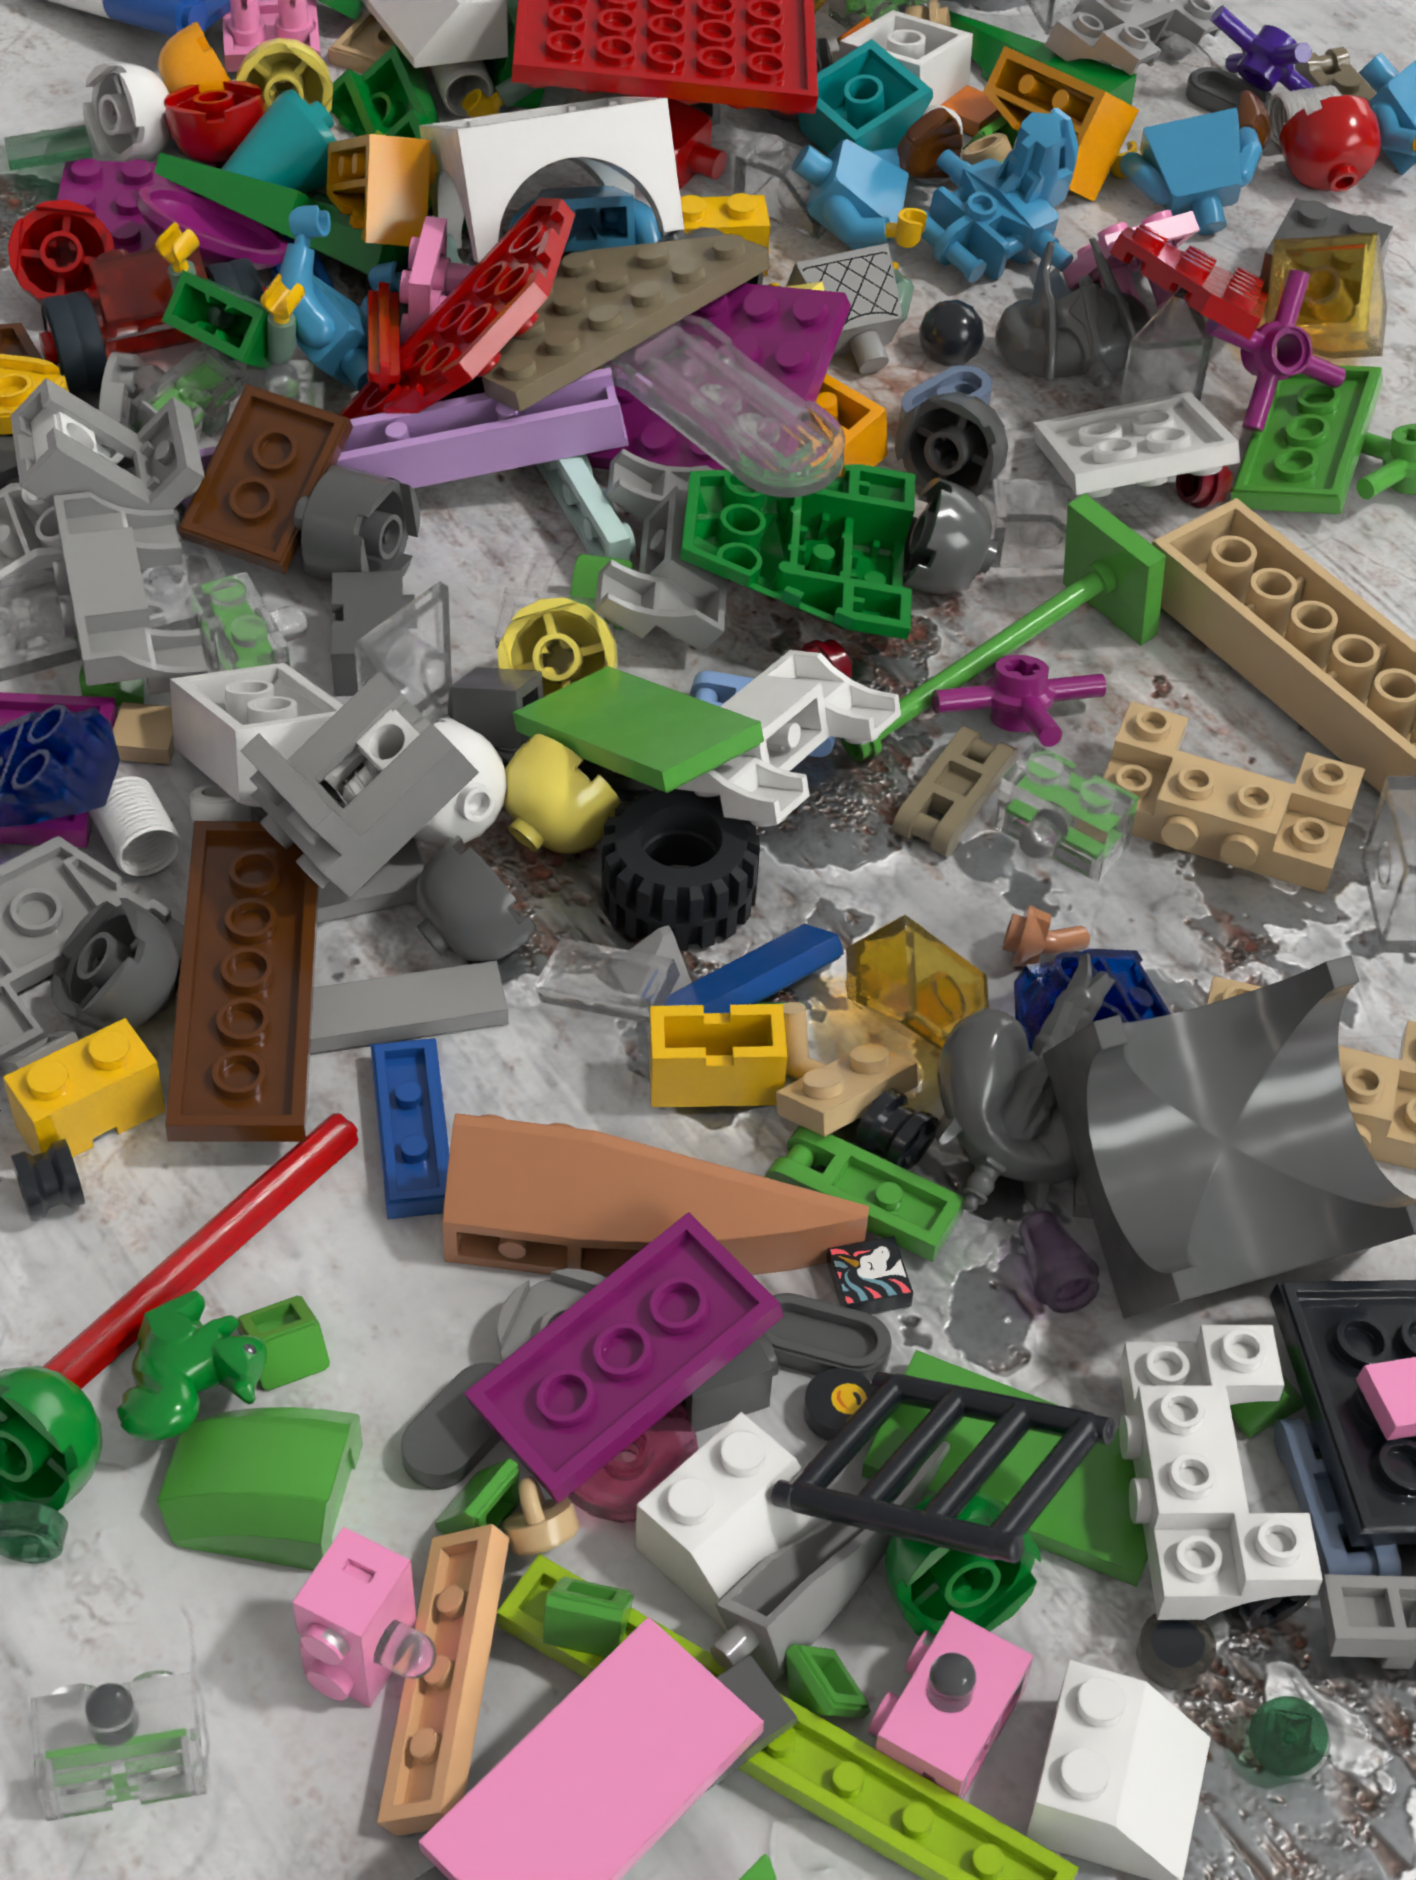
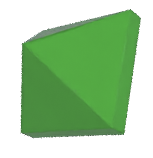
[785,1644,871,1718]

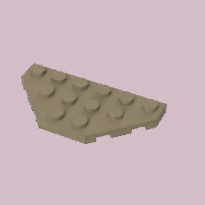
[481,234,771,412]

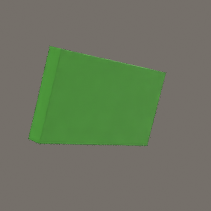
[1231,365,1383,514]
[512,666,764,793]
[861,1350,1148,1587]

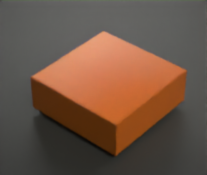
[940,85,1002,137]

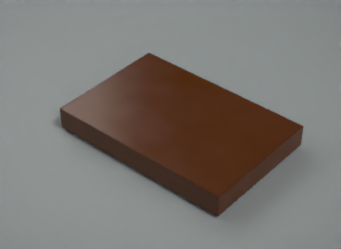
[177,384,353,574]

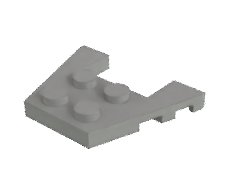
[0,836,184,1070]

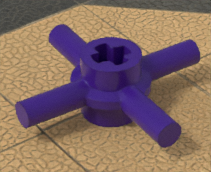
[1210,5,1315,91]

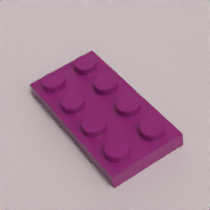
[464,1212,784,1504]

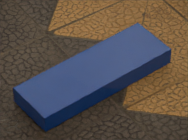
[649,923,844,1013]
[370,1038,449,1219]

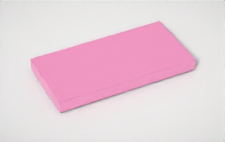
[419,1617,764,1880]

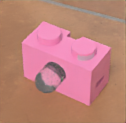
[292,1527,437,1708]
[868,1611,1034,1800]

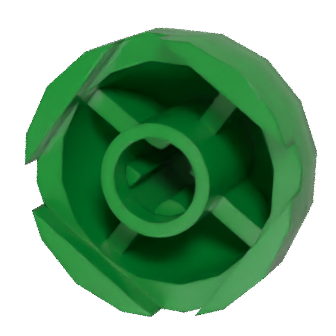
[0,1366,103,1519]
[885,1492,1041,1636]

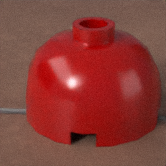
[164,80,266,169]
[1279,95,1381,192]
[8,200,116,304]

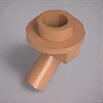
[1002,905,1090,969]

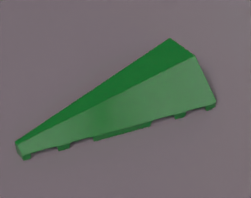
[949,11,1137,105]
[331,45,468,231]
[154,152,409,275]

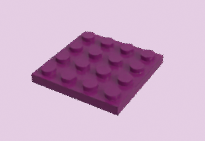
[586,283,851,480]

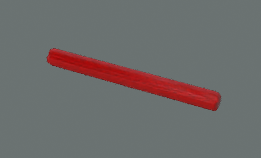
[42,1113,359,1389]

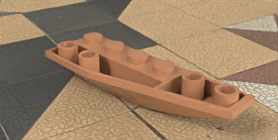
[442,1113,869,1278]

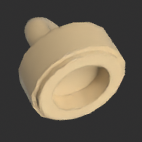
[962,133,1012,165]
[501,1476,580,1556]

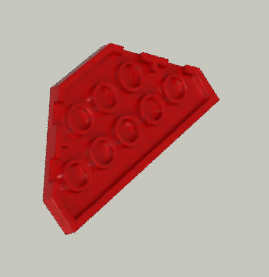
[338,197,575,419]
[1110,224,1269,340]

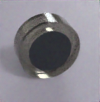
[1136,1613,1216,1690]

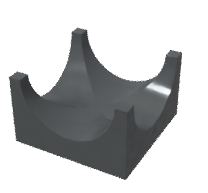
[1042,955,1416,1319]

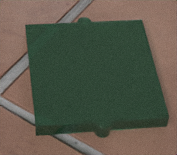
[4,124,93,171]

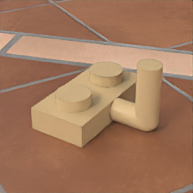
[776,1002,918,1137]

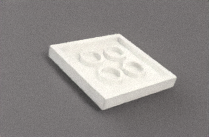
[1034,391,1240,498]

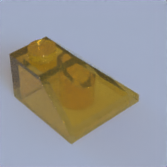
[1265,232,1387,359]
[845,914,989,1056]

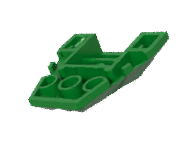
[679,464,916,640]

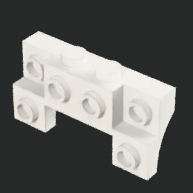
[676,650,901,827]
[1119,1325,1323,1620]

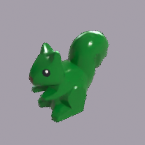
[116,1290,267,1441]

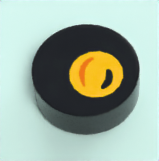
[804,1368,872,1441]

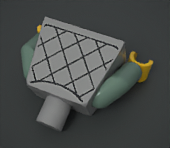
[768,243,914,374]

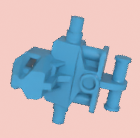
[921,108,1079,283]

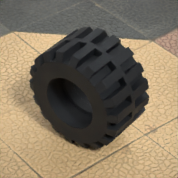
[601,789,760,951]

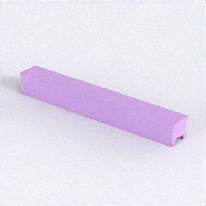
[182,367,629,511]

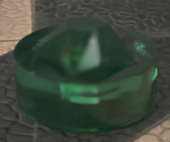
[0,1501,68,1563]
[1249,1696,1331,1780]

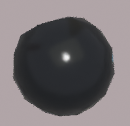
[919,299,985,366]

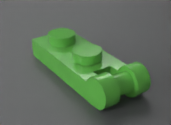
[764,1126,965,1262]

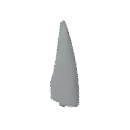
[710,1441,950,1684]

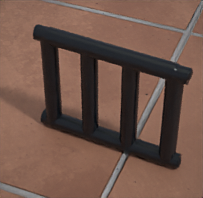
[771,1371,1117,1563]

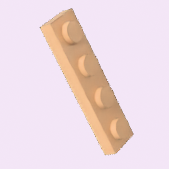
[377,1524,510,1836]

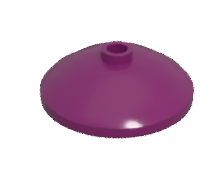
[136,185,288,274]

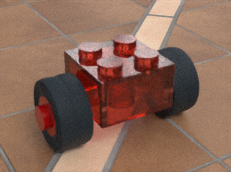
[39,243,267,394]

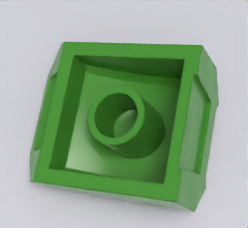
[157,1407,363,1571]

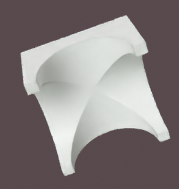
[419,96,684,262]

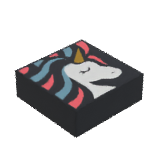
[826,1236,913,1314]

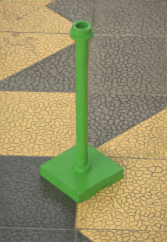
[840,493,1166,761]

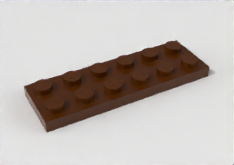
[165,821,319,1142]

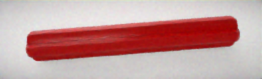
[367,282,401,392]

